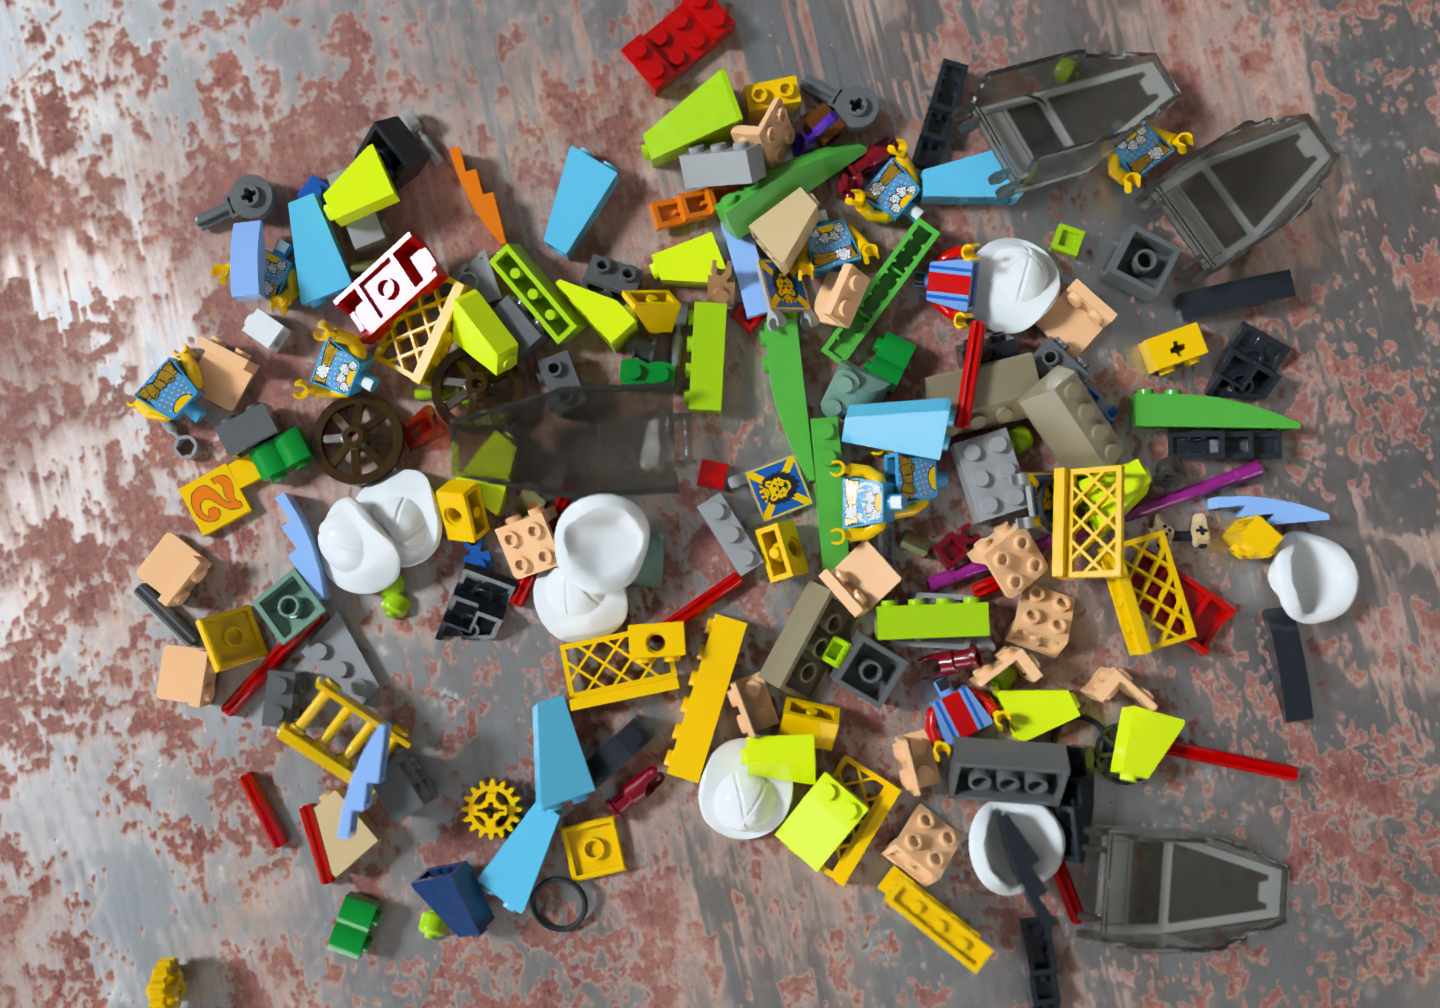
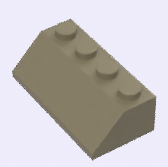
[925,352,1040,437]
[1017,365,1128,480]
[758,580,858,702]

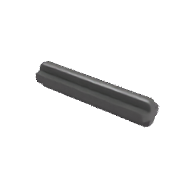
[134,583,200,646]

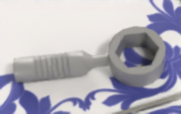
[400,107,445,167]
[670,301,688,366]
[159,420,201,460]

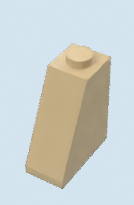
[749,187,820,276]
[314,786,385,877]

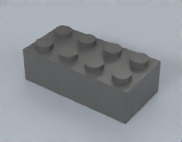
[946,736,1070,806]

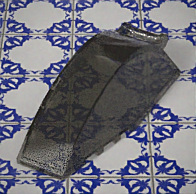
[449,382,698,499]

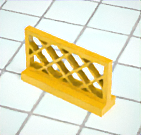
[373,275,477,387]
[1052,465,1125,581]
[1097,530,1197,655]
[559,631,680,711]
[788,754,902,886]

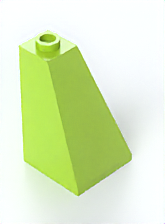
[640,68,743,168]

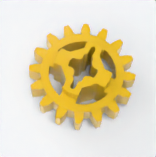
[462,778,523,840]
[146,957,186,1008]

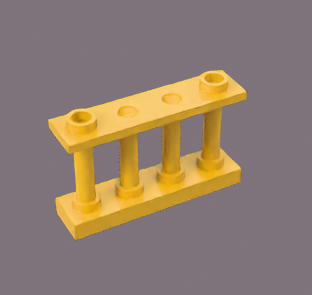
[277,676,411,795]
[877,865,993,974]

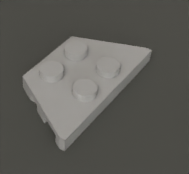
[889,592,996,651]

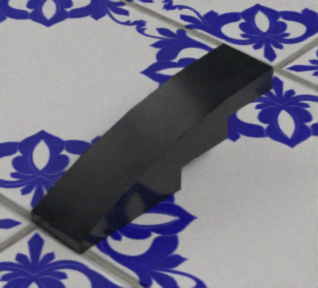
[911,58,969,171]
[1177,269,1296,321]
[1167,430,1282,460]
[1261,607,1314,723]
[1055,744,1094,864]
[996,810,1056,928]
[1020,917,1061,1008]

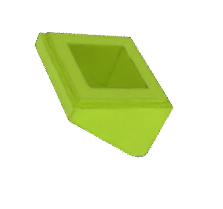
[821,635,853,669]

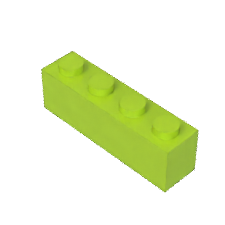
[489,243,587,344]
[684,302,727,414]
[874,597,990,640]

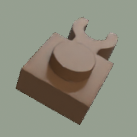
[708,260,735,305]

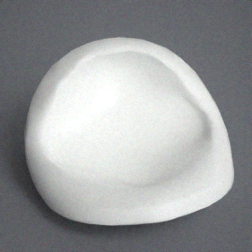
[969,238,1061,334]
[356,469,442,568]
[554,494,650,595]
[318,497,401,594]
[1267,531,1360,624]
[533,566,628,643]
[698,738,794,840]
[969,802,1065,896]

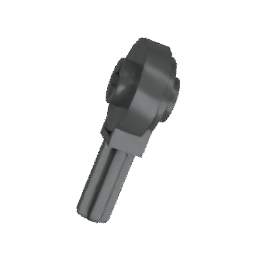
[800,75,879,133]
[195,174,277,231]

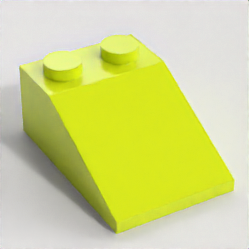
[556,279,639,353]
[775,771,870,872]

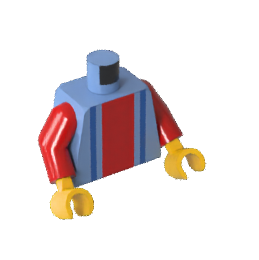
[914,243,981,329]
[925,676,1012,761]

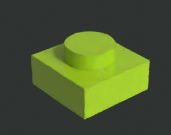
[1049,223,1085,259]

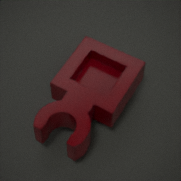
[835,173,865,201]
[930,523,980,570]

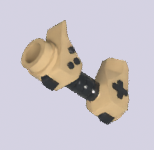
[1146,513,1211,549]

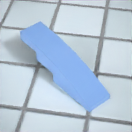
[720,221,768,319]
[275,492,331,600]
[1207,496,1330,525]
[337,722,392,839]

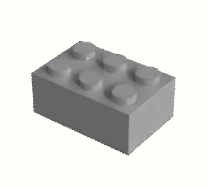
[949,428,1028,524]

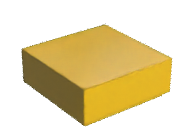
[228,454,262,489]

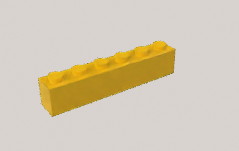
[663,614,747,783]

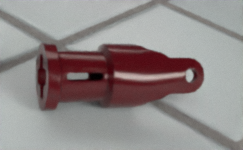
[844,135,899,178]
[917,644,982,680]
[605,765,665,821]

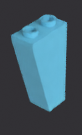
[543,146,619,260]
[919,149,1024,205]
[288,193,355,309]
[842,398,956,460]
[532,695,595,814]
[477,802,563,914]

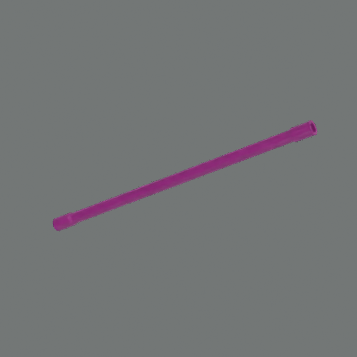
[926,461,1263,593]

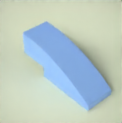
[230,220,267,302]

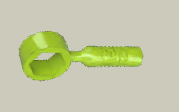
[415,384,479,406]

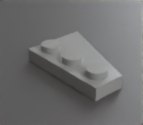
[417,249,503,323]
[301,611,382,705]

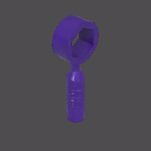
[792,111,839,156]

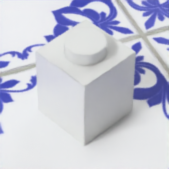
[242,308,292,353]

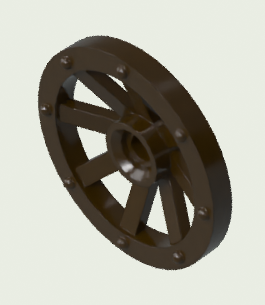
[431,348,524,435]
[312,394,405,486]

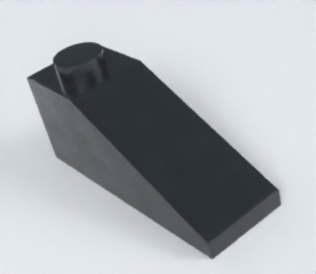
[586,715,655,790]

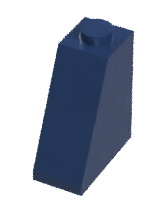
[411,861,495,938]

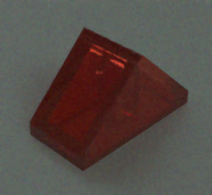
[403,405,449,452]

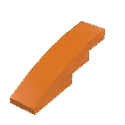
[449,146,509,248]
[648,184,743,231]

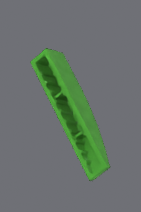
[714,141,868,240]
[821,217,940,364]
[759,319,815,483]
[1128,389,1301,432]
[809,416,849,583]

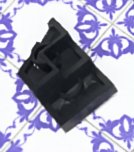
[1204,321,1292,399]
[435,562,517,640]

